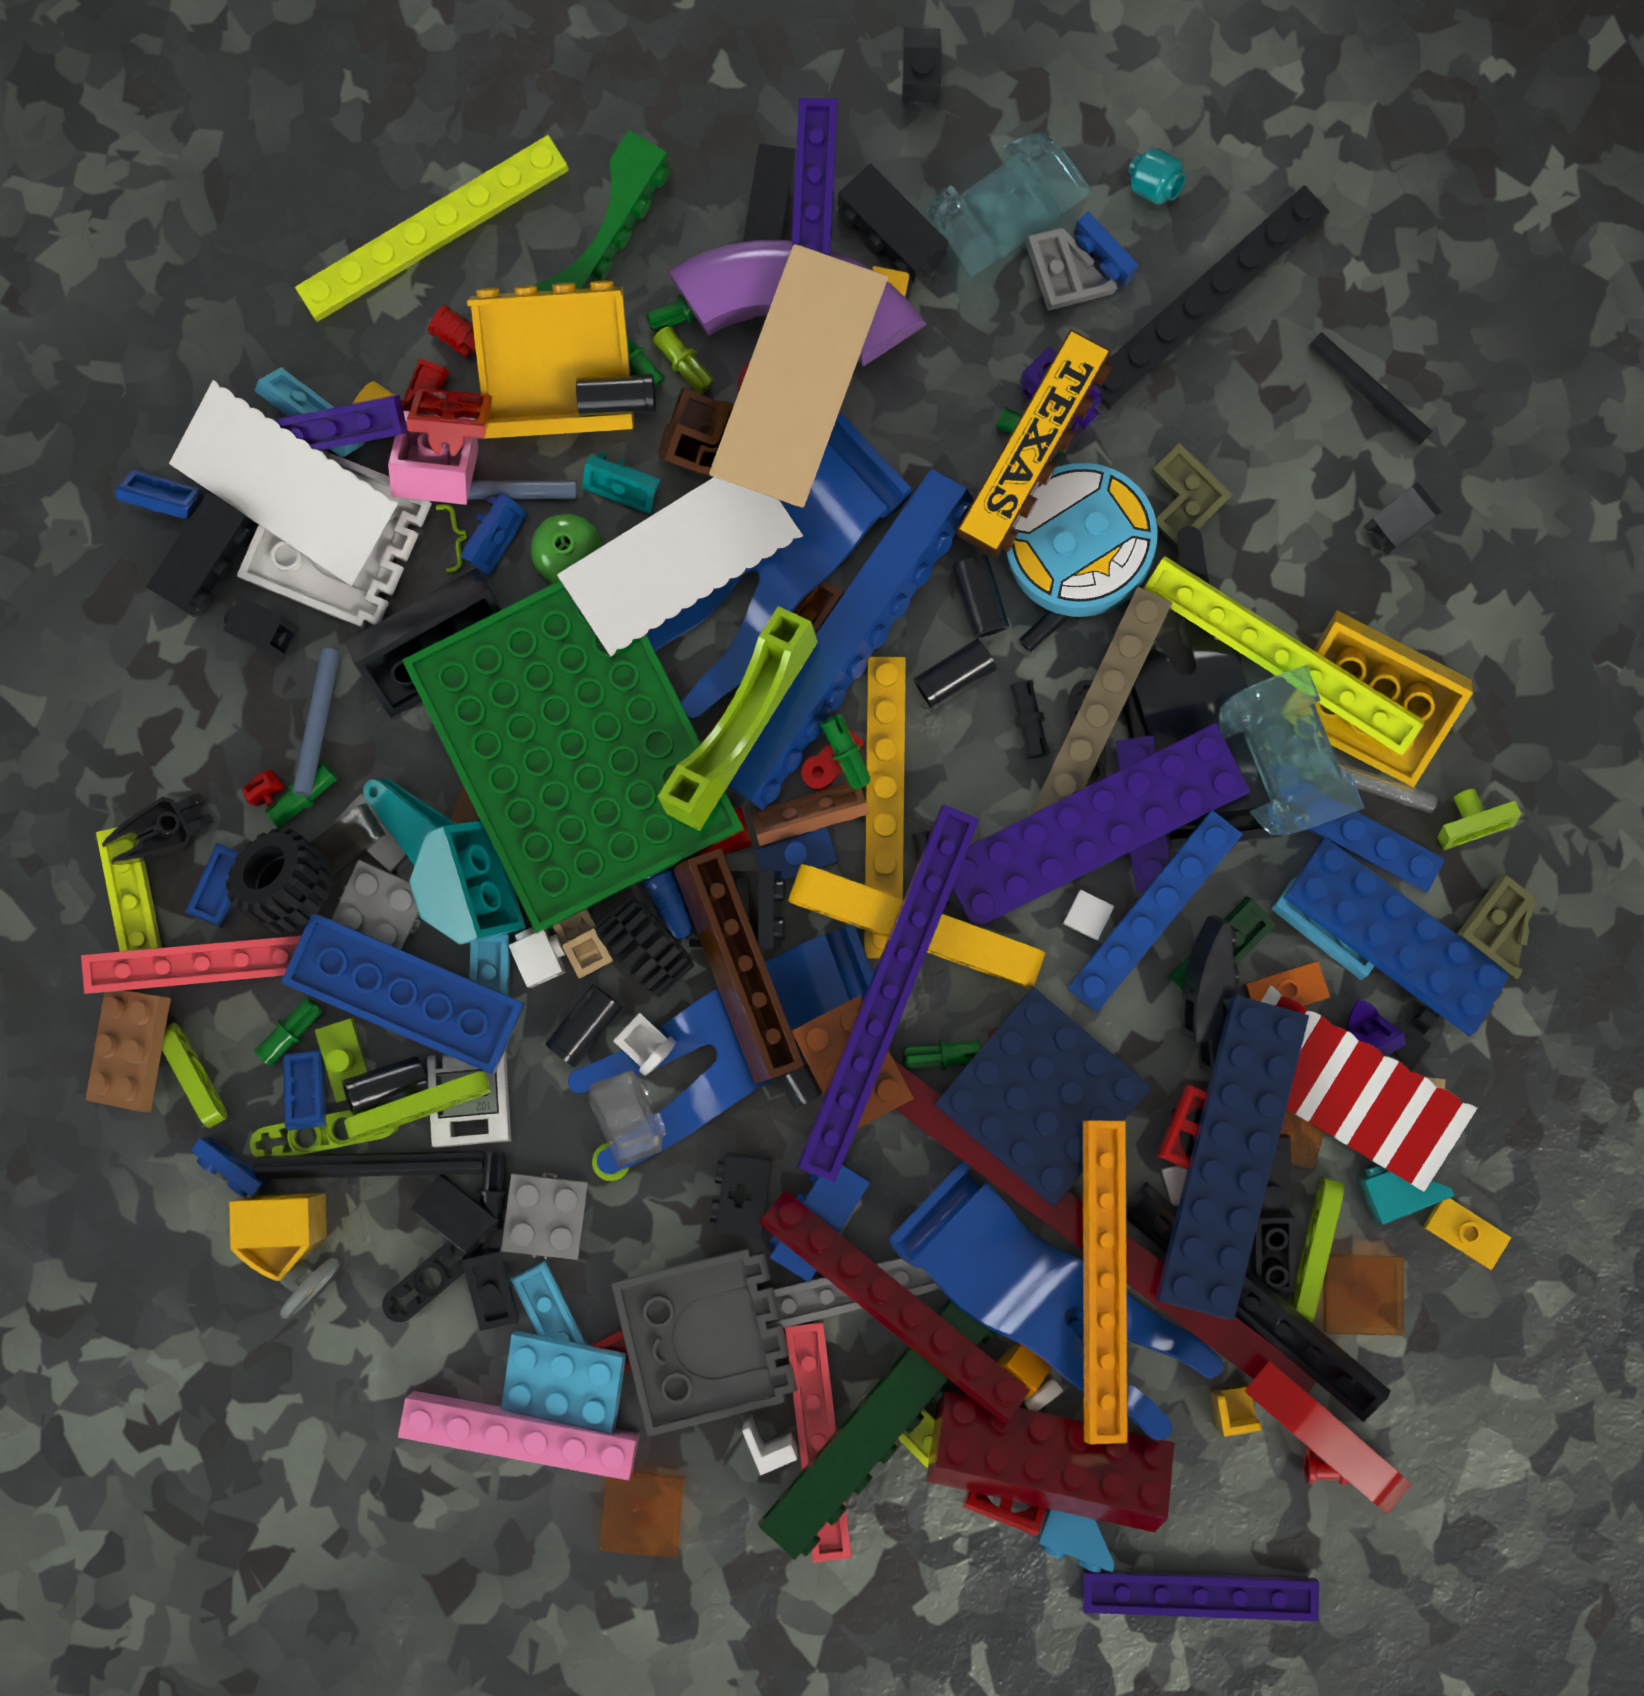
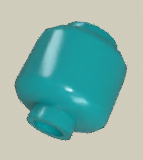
[1128,148,1186,204]

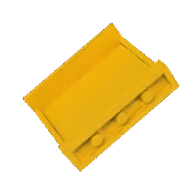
[467,280,635,439]

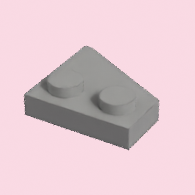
[1025,228,1117,311]

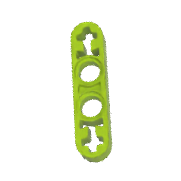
[344,1072,491,1140]
[250,1110,399,1157]
[1290,1178,1344,1323]

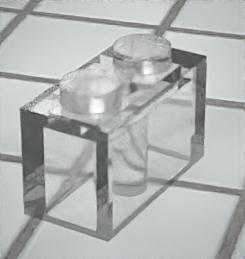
[589,1070,666,1167]

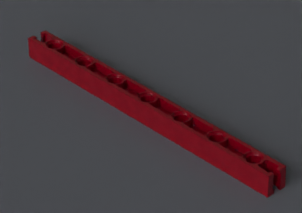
[894,1060,1316,1393]

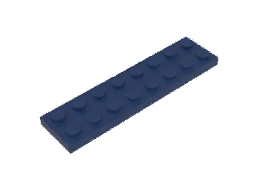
[1155,995,1309,1321]

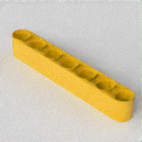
[788,864,1045,989]

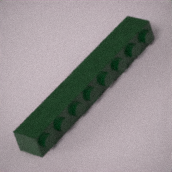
[757,1299,997,1560]

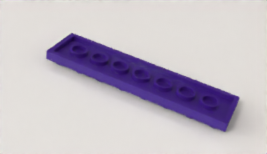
[953,723,1250,927]

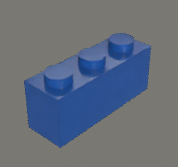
[768,1164,870,1282]

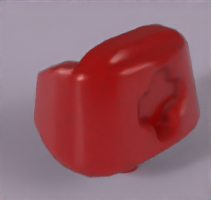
[243,770,285,806]

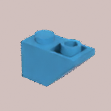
[1036,1509,1115,1573]

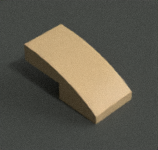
[553,909,613,979]

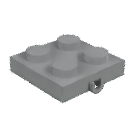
[332,859,421,951]
[501,1173,588,1260]

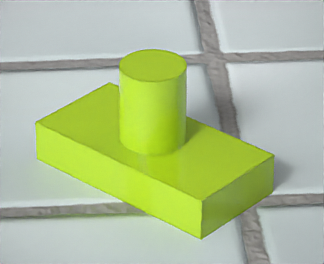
[1437,789,1522,851]
[314,1018,370,1103]

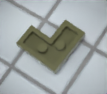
[1151,443,1233,550]

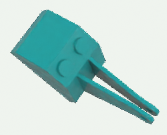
[363,778,526,945]

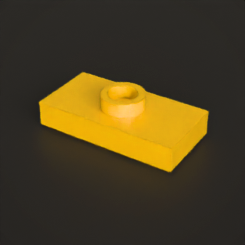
[1423,1198,1512,1270]

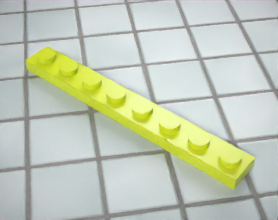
[295,135,569,322]
[1143,556,1425,756]

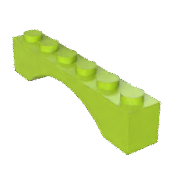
[657,606,818,831]

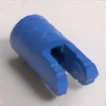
[643,870,694,940]

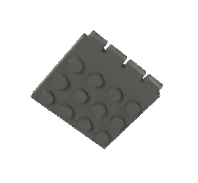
[611,1248,798,1437]

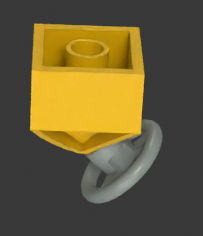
[229,1192,339,1319]

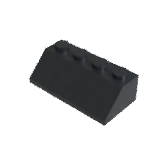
[345,568,502,718]

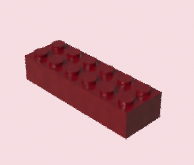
[926,1391,1174,1533]

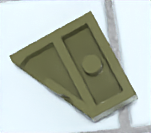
[1456,874,1536,980]

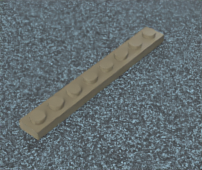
[1030,587,1172,815]

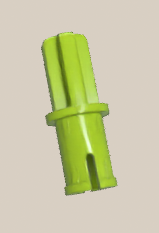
[652,326,714,394]

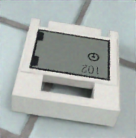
[427,1051,511,1148]

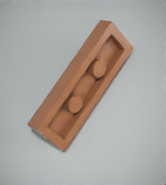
[750,783,869,846]

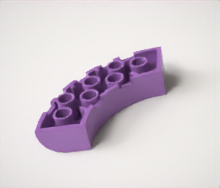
[667,240,926,367]

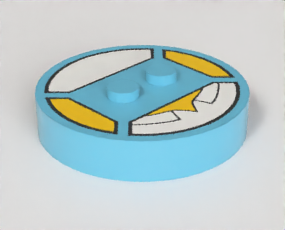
[1006,463,1157,617]

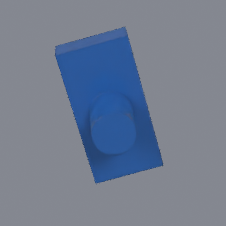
[755,827,838,880]

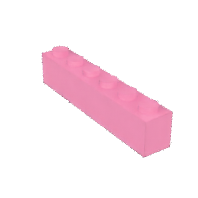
[398,1391,640,1480]

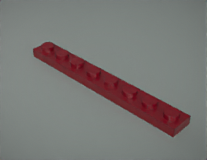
[759,1190,1030,1425]

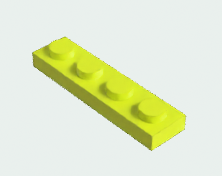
[96,827,162,952]

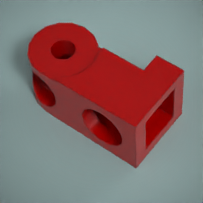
[801,727,865,791]

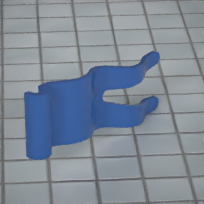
[646,413,912,720]
[568,925,874,1174]
[889,1161,1223,1440]

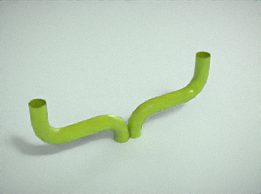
[435,504,467,573]

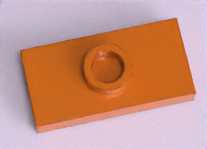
[1244,961,1330,1006]

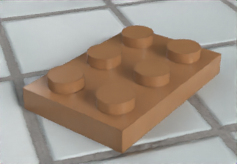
[85,990,171,1112]

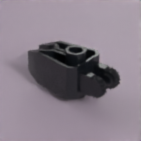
[102,793,214,865]

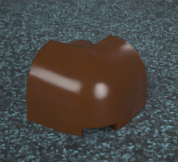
[659,388,734,475]

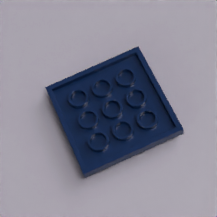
[933,987,1152,1207]

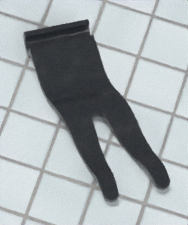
[1106,526,1282,850]

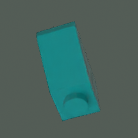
[1356,1163,1454,1225]

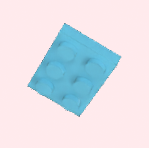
[501,1330,627,1433]

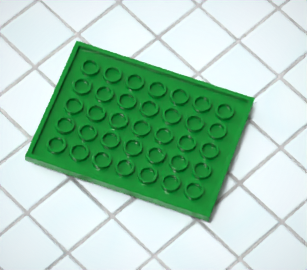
[402,581,744,934]

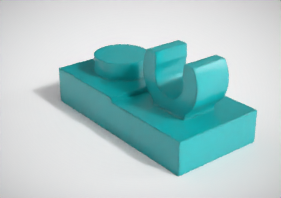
[582,451,661,514]

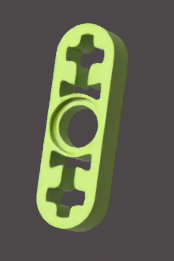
[162,1022,228,1128]

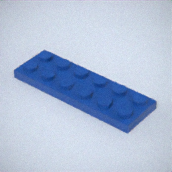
[1283,837,1510,1036]
[281,914,525,1074]

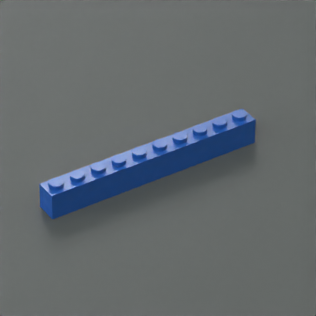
[727,469,974,811]

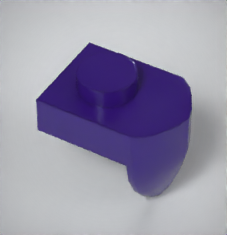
[1347,1000,1406,1057]

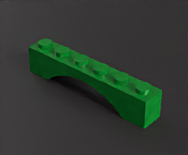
[534,130,671,292]

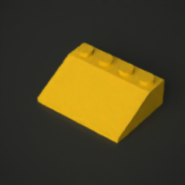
[1279,610,1473,788]

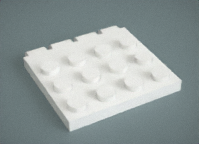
[237,450,432,629]

